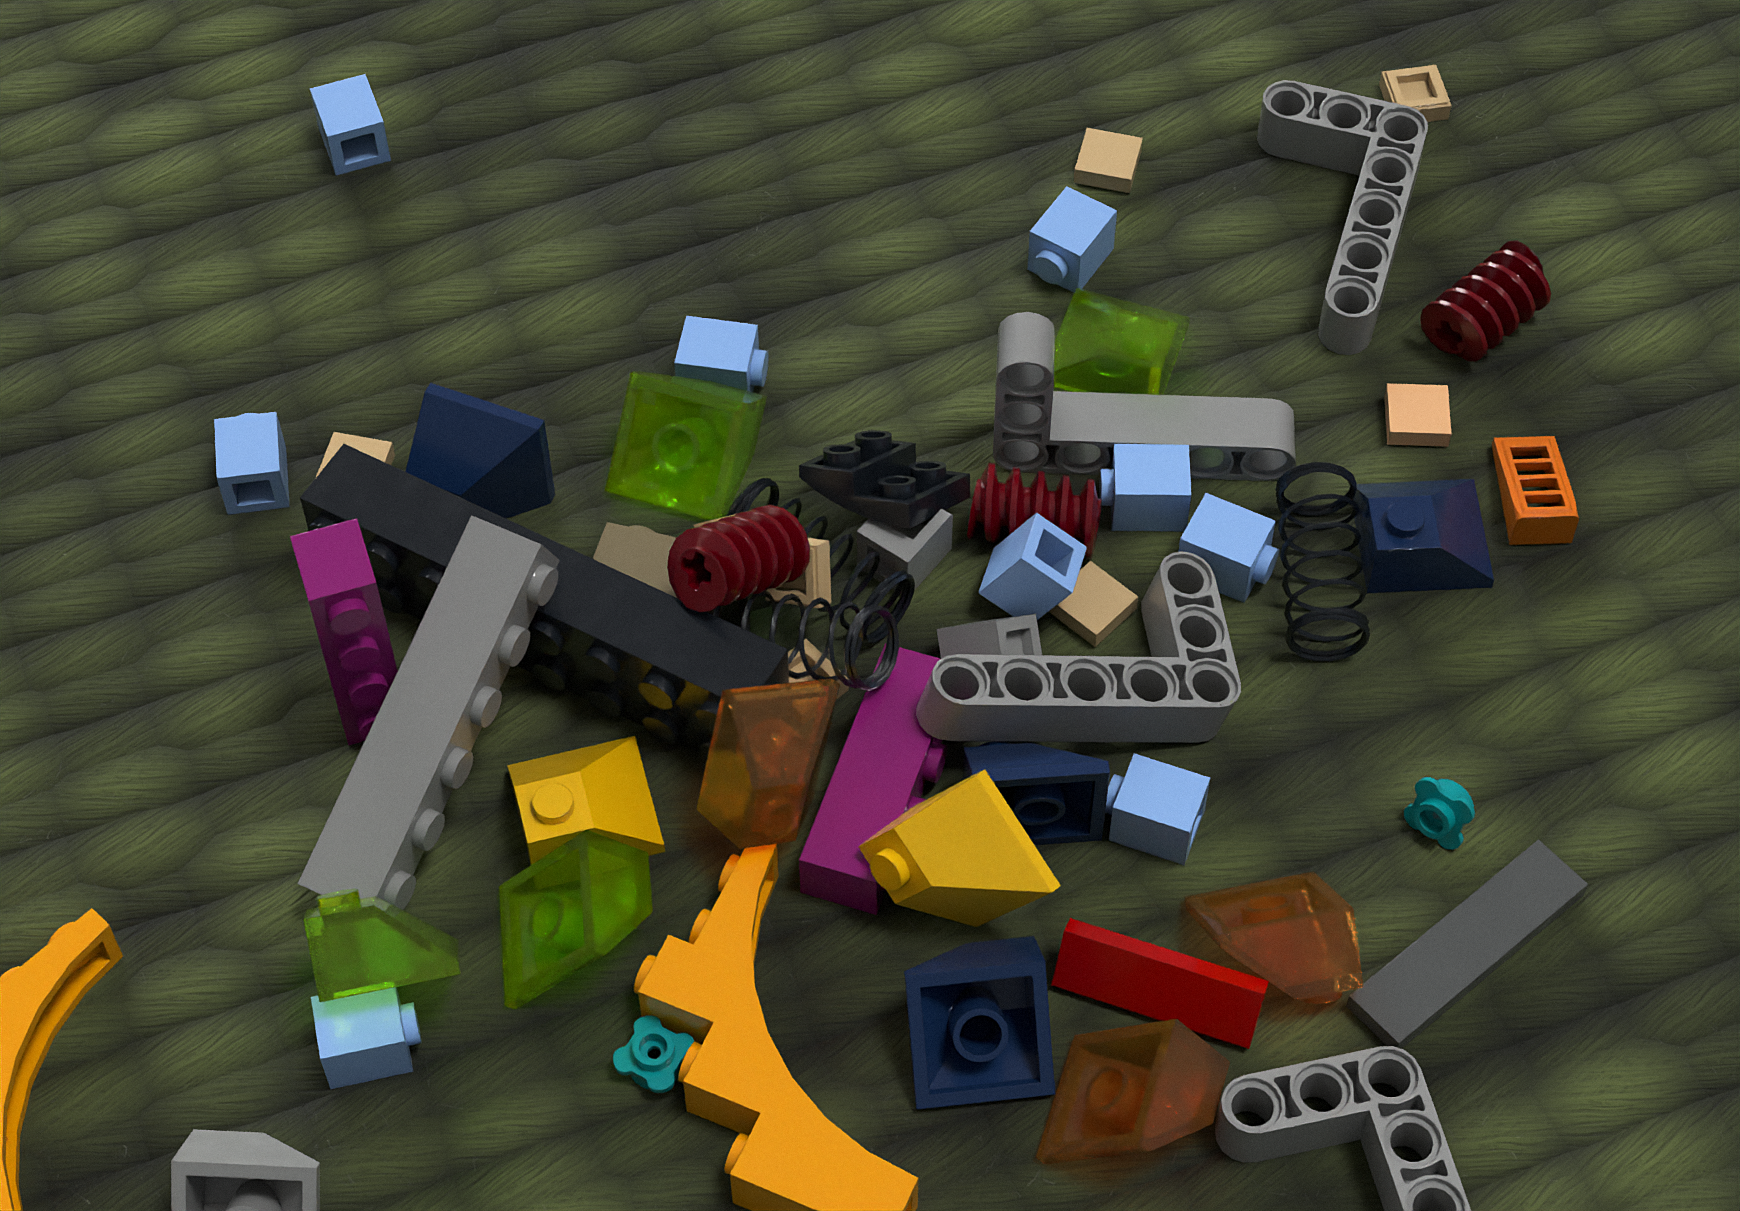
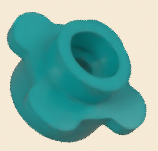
[1404,777,1475,850]
[613,1015,695,1093]

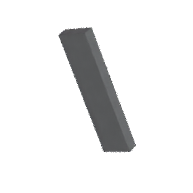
[1346,839,1588,1049]

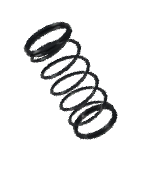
[1275,462,1370,661]
[725,478,915,644]
[706,591,899,691]

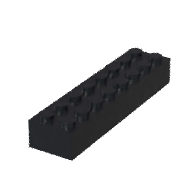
[300,443,791,778]

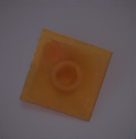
[697,678,840,849]
[1184,871,1363,1004]
[1036,1019,1230,1164]

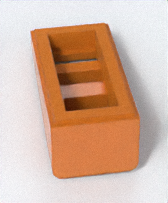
[1492,436,1579,545]

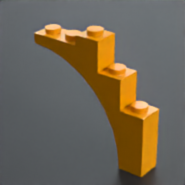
[634,834,918,1211]
[0,908,123,1211]

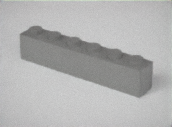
[298,515,560,924]

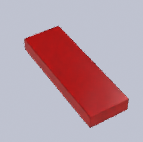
[1052,918,1269,1049]

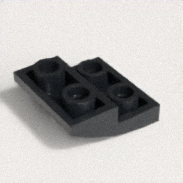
[799,430,970,529]

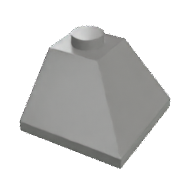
[171,1129,320,1211]

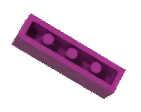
[290,518,398,745]
[799,643,948,915]

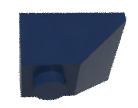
[405,383,556,519]
[1353,479,1494,593]
[962,741,1110,845]
[904,936,1055,1109]

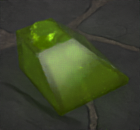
[1054,288,1190,395]
[605,371,767,520]
[499,830,653,1009]
[303,889,461,1002]

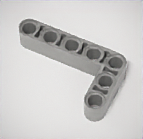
[1257,80,1428,355]
[993,312,1296,481]
[916,551,1241,743]
[1215,1046,1471,1211]

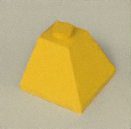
[507,736,665,883]
[858,769,1061,927]

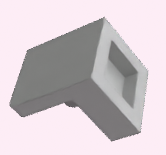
[857,509,953,594]
[937,614,1042,659]

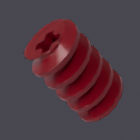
[1420,240,1551,362]
[967,462,1102,560]
[667,505,810,612]

